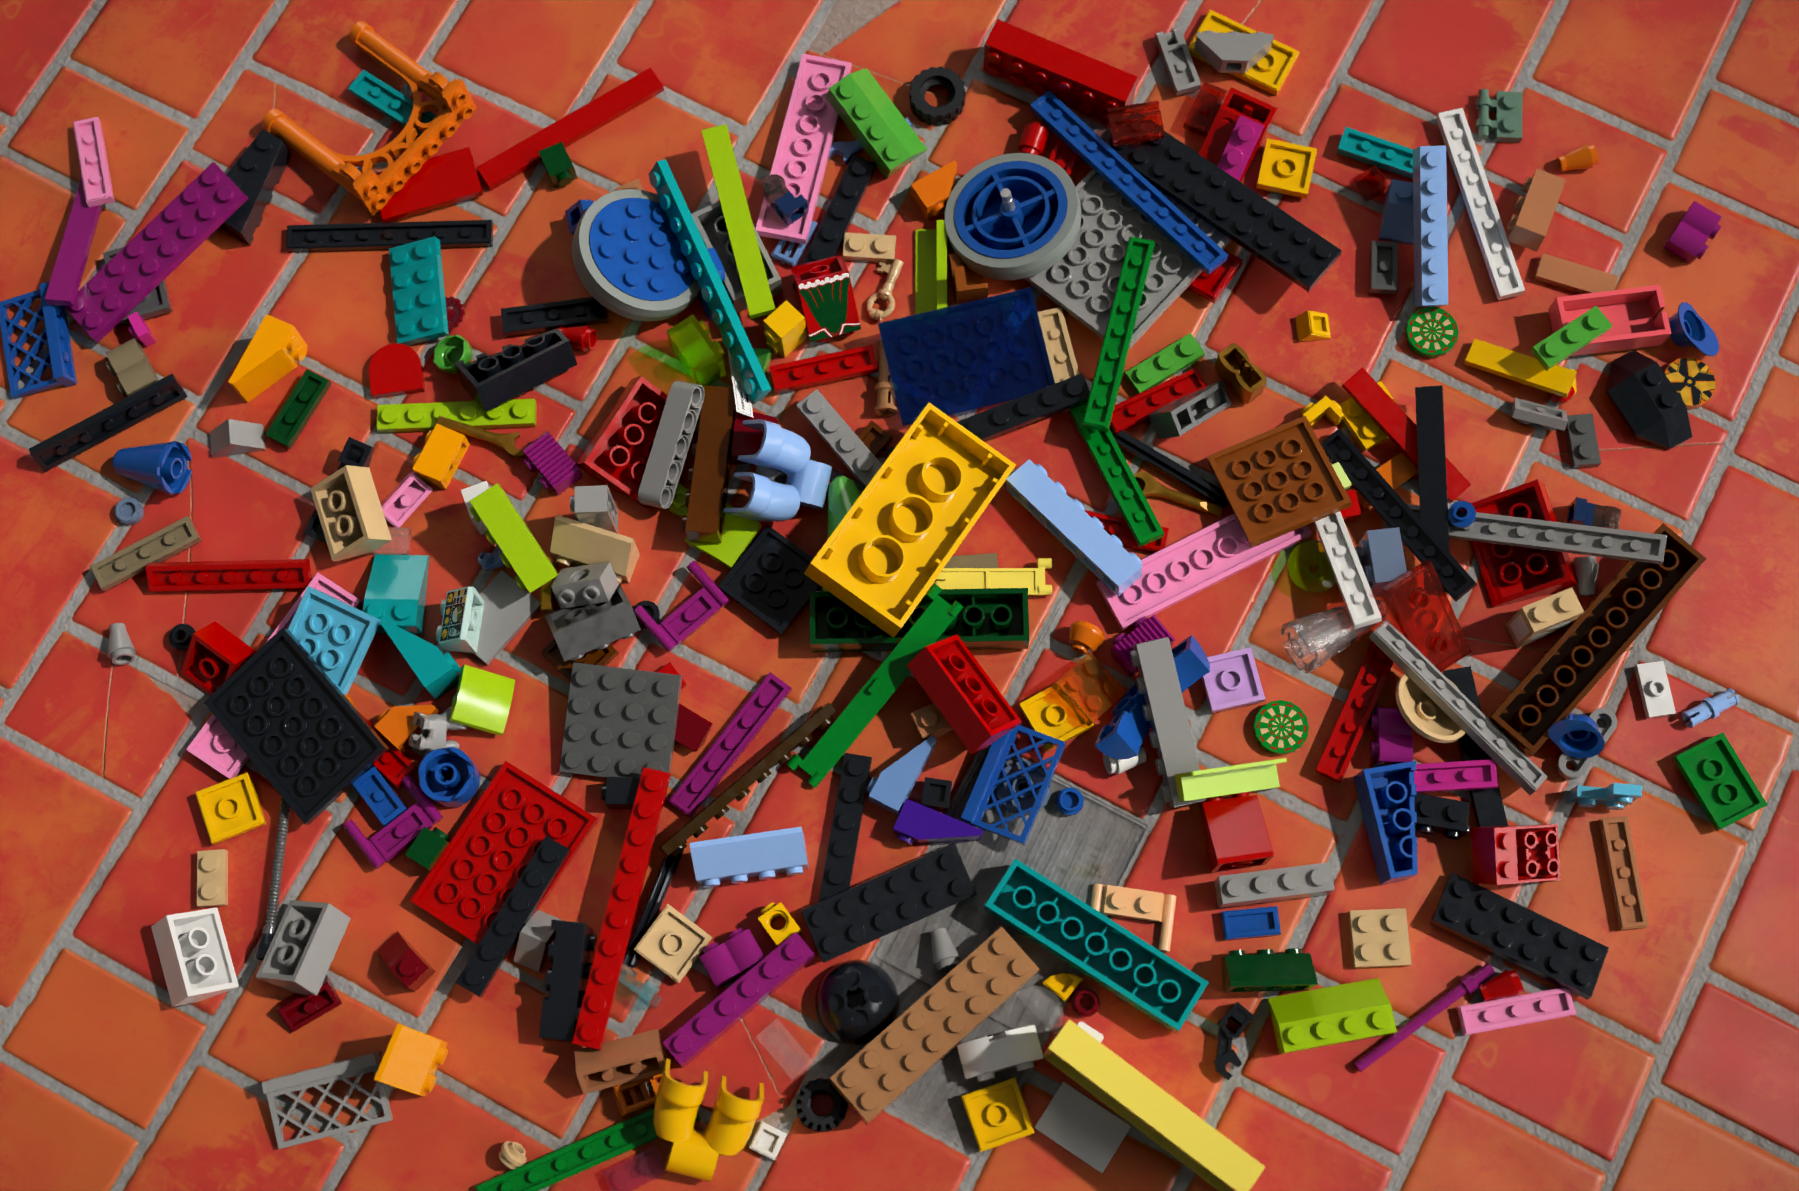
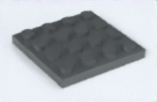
[559,662,683,778]

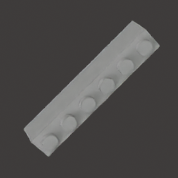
[1130,637,1207,808]

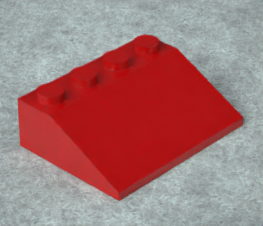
[576,376,699,509]
[1462,479,1578,607]

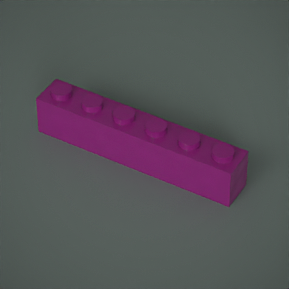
[663,932,815,1067]

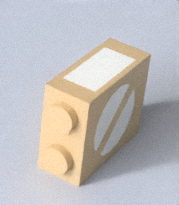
[1505,587,1584,649]

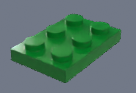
[1672,732,1768,831]

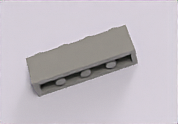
[1214,862,1335,909]

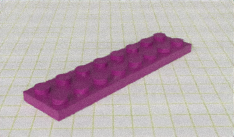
[64,162,249,343]

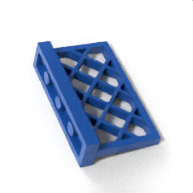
[0,281,77,399]
[961,725,1066,845]

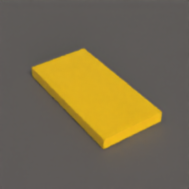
[1188,10,1300,96]

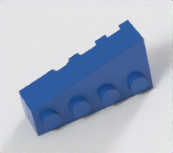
[1353,761,1418,885]

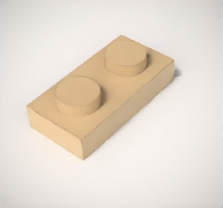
[843,232,896,263]
[197,849,228,908]

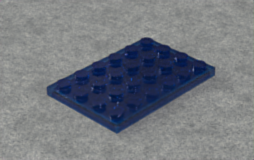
[878,287,1055,427]

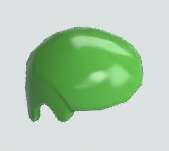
[433,334,473,374]

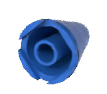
[112,441,192,494]

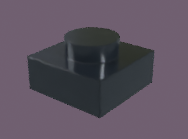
[921,777,952,810]

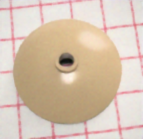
[1396,674,1466,743]

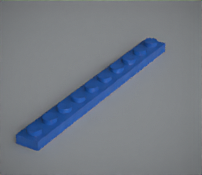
[1030,90,1228,275]

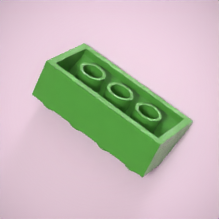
[826,68,927,179]

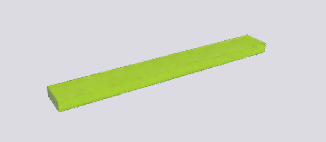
[701,124,775,319]

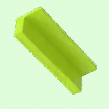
[915,220,947,326]
[1175,758,1287,802]

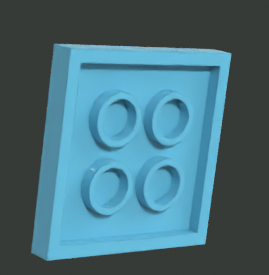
[288,586,381,695]

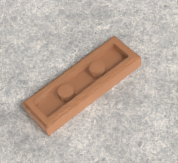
[1534,253,1618,294]

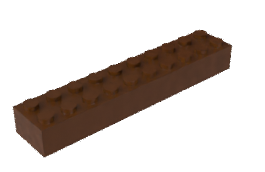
[1488,523,1706,758]

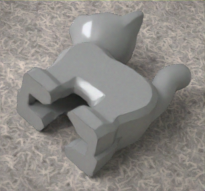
[408,707,467,751]

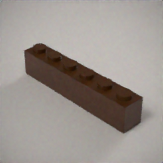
[682,386,736,543]

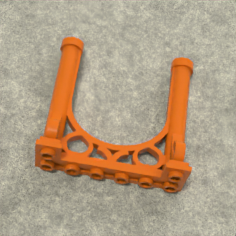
[261,21,477,216]

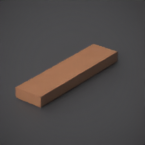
[1598,816,1649,931]

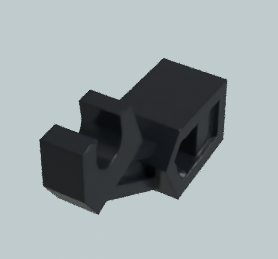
[1213,1002,1254,1081]

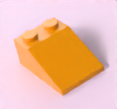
[228,314,308,403]
[374,1024,448,1097]

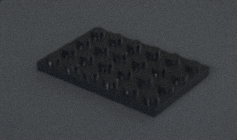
[204,627,389,825]

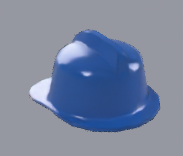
[1668,302,1719,356]
[1548,713,1605,759]

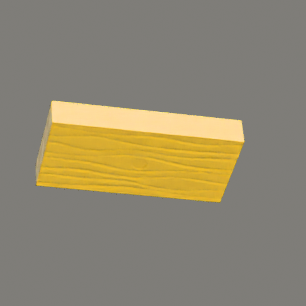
[804,403,1016,638]

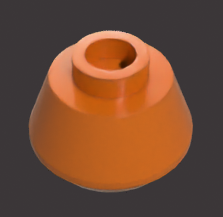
[1069,620,1105,655]

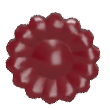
[445,296,465,331]

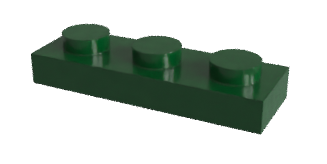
[265,369,332,449]

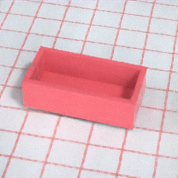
[1548,285,1672,356]

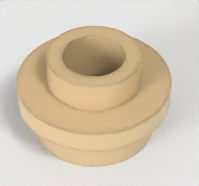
[499,1141,526,1169]

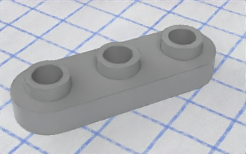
[1556,708,1618,780]

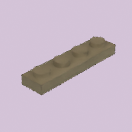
[90,516,202,591]

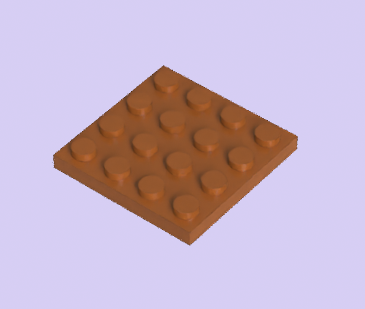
[1207,416,1351,548]

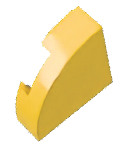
[1043,973,1082,1002]

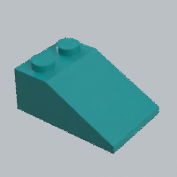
[363,554,429,634]
[380,620,461,700]

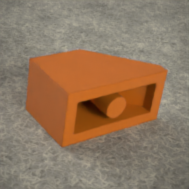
[911,160,958,219]
[374,705,441,753]

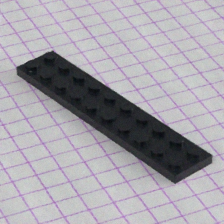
[1106,110,1342,292]

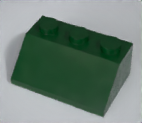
[1221,948,1318,993]

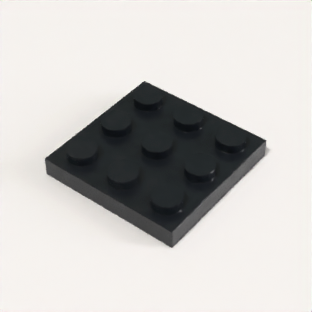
[718,525,822,636]

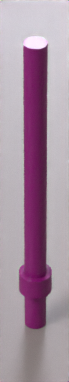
[1353,963,1495,1072]

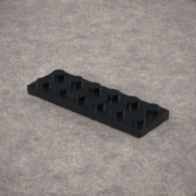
[800,843,977,963]
[1430,873,1609,1000]

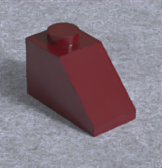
[377,931,436,991]

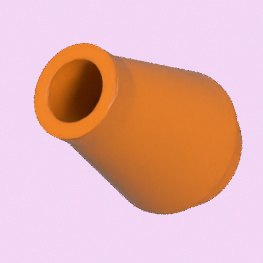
[1557,143,1599,172]

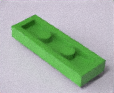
[1530,305,1613,371]
[1124,333,1205,394]

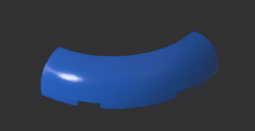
[1095,635,1210,759]

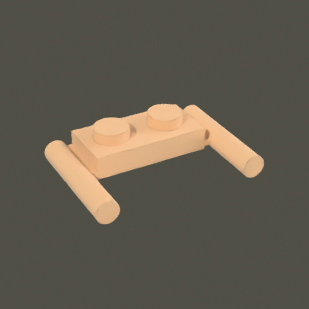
[1090,884,1176,952]

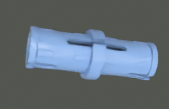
[1682,688,1739,728]

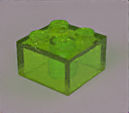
[666,315,727,388]

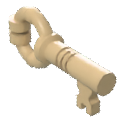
[866,259,904,321]

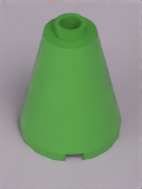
[827,476,861,540]

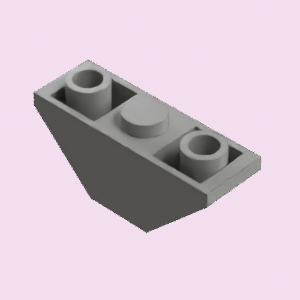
[1194,31,1274,73]

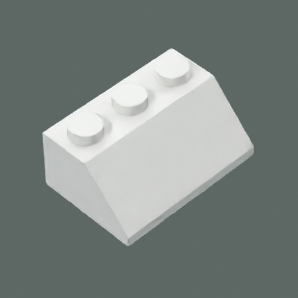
[151,907,239,1007]

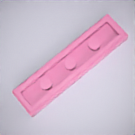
[73,117,115,207]
[1456,988,1576,1036]

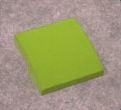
[685,504,761,569]
[449,664,515,736]

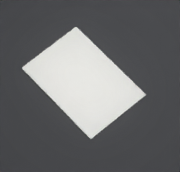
[1034,1081,1131,1173]

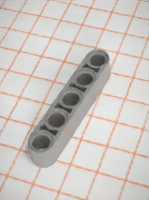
[638,381,705,509]

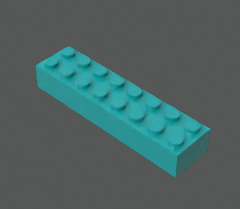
[984,858,1209,1034]

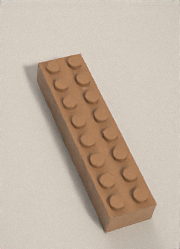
[829,926,1040,1126]

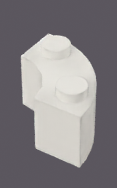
[957,1025,1044,1082]

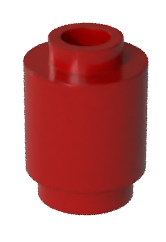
[1018,122,1049,156]

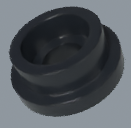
[169,624,196,651]

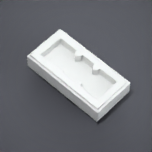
[1634,661,1676,719]

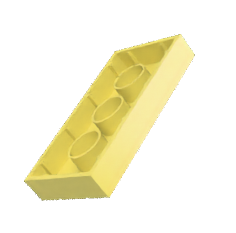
[1043,1019,1265,1191]

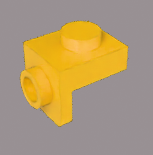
[1301,396,1344,427]

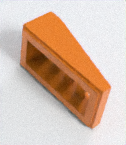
[612,1073,671,1118]

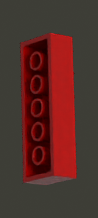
[983,19,1138,126]

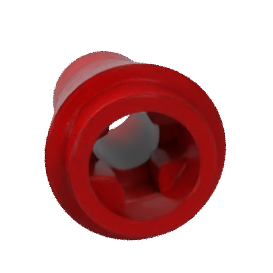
[558,326,597,352]
[1479,969,1524,1002]

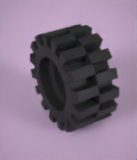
[796,1078,848,1132]

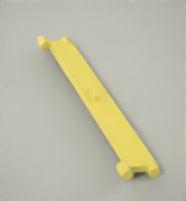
[823,558,1052,596]

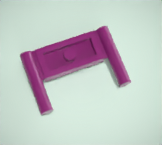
[634,561,730,652]
[343,775,443,869]

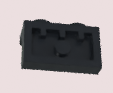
[1414,793,1470,840]

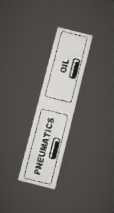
[727,348,754,418]

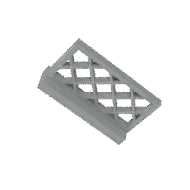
[261,1051,393,1149]

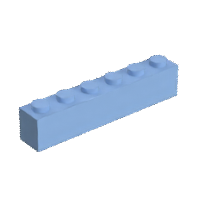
[1413,145,1448,307]
[1006,459,1142,597]

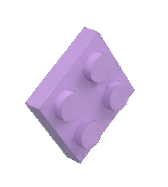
[1201,647,1265,713]

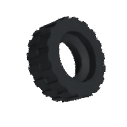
[910,66,965,126]

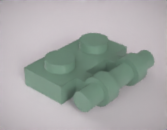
[1476,89,1522,143]

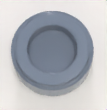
[115,497,144,525]

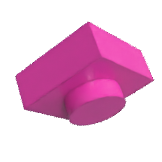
[127,311,156,347]

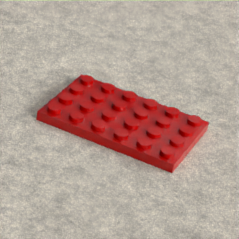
[410,761,598,961]

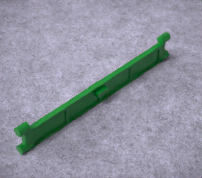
[786,583,963,788]

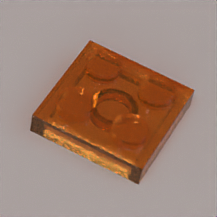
[1051,652,1127,726]

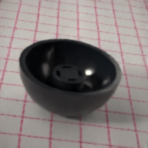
[815,960,899,1045]

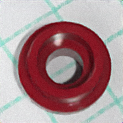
[1071,988,1100,1017]

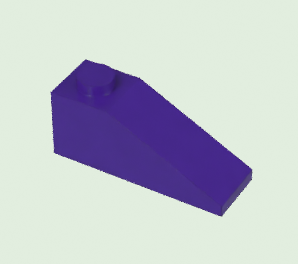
[893,799,983,845]

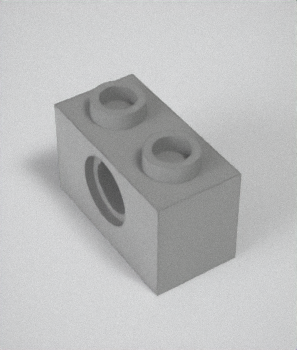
[551,561,619,609]

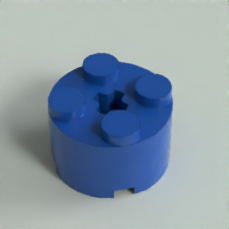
[418,747,481,808]

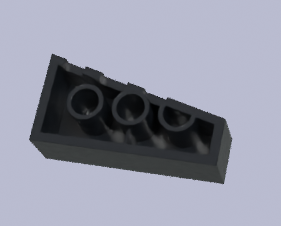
[220,129,291,246]
[454,328,577,412]
[539,920,597,1043]

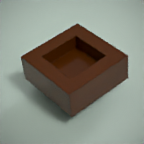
[858,421,892,458]

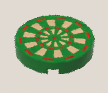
[1405,307,1459,359]
[1253,700,1309,756]

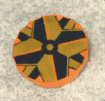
[1664,357,1716,410]

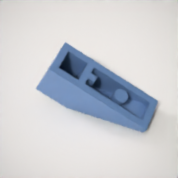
[867,736,936,816]

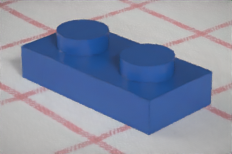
[353,766,407,827]

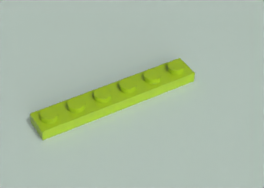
[377,399,536,433]

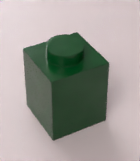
[538,142,577,188]
[405,826,449,871]

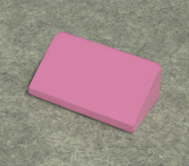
[381,472,433,529]

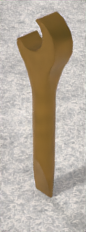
[436,416,525,458]
[1134,472,1223,517]

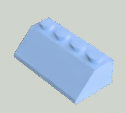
[689,827,809,888]

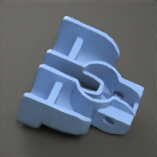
[723,419,832,522]

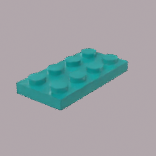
[389,236,449,346]

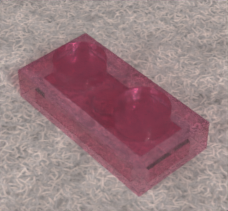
[603,1146,668,1191]

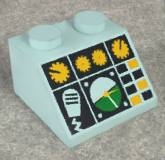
[436,586,485,653]

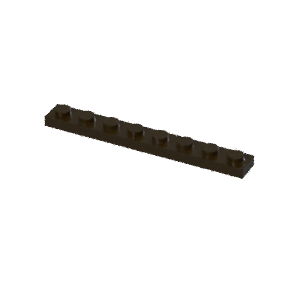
[658,703,836,857]

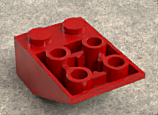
[1198,87,1278,182]
[1471,824,1561,885]

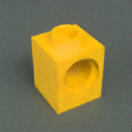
[758,902,802,947]

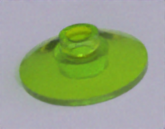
[1287,540,1336,593]

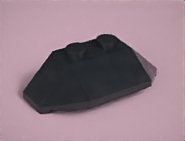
[1606,350,1692,450]

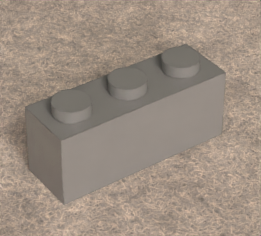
[570,485,618,534]

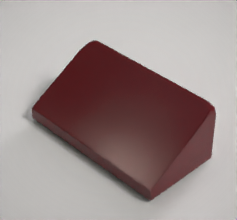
[675,703,713,752]
[277,975,342,1033]

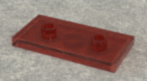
[1382,560,1472,672]

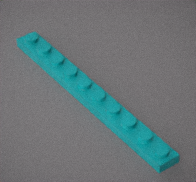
[648,159,771,403]

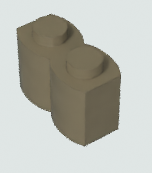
[106,338,159,397]

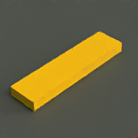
[1465,338,1577,398]

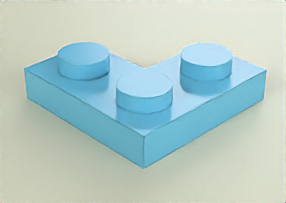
[1569,783,1642,810]

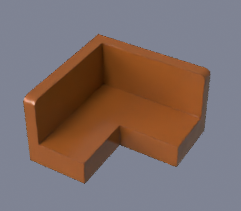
[949,253,988,312]

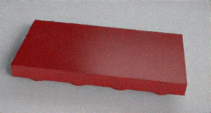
[376,147,483,223]

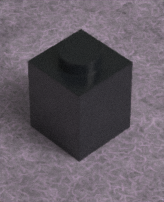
[601,777,640,809]

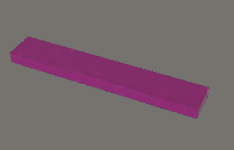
[45,176,103,306]
[668,672,792,818]

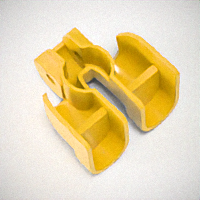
[653,1058,764,1182]

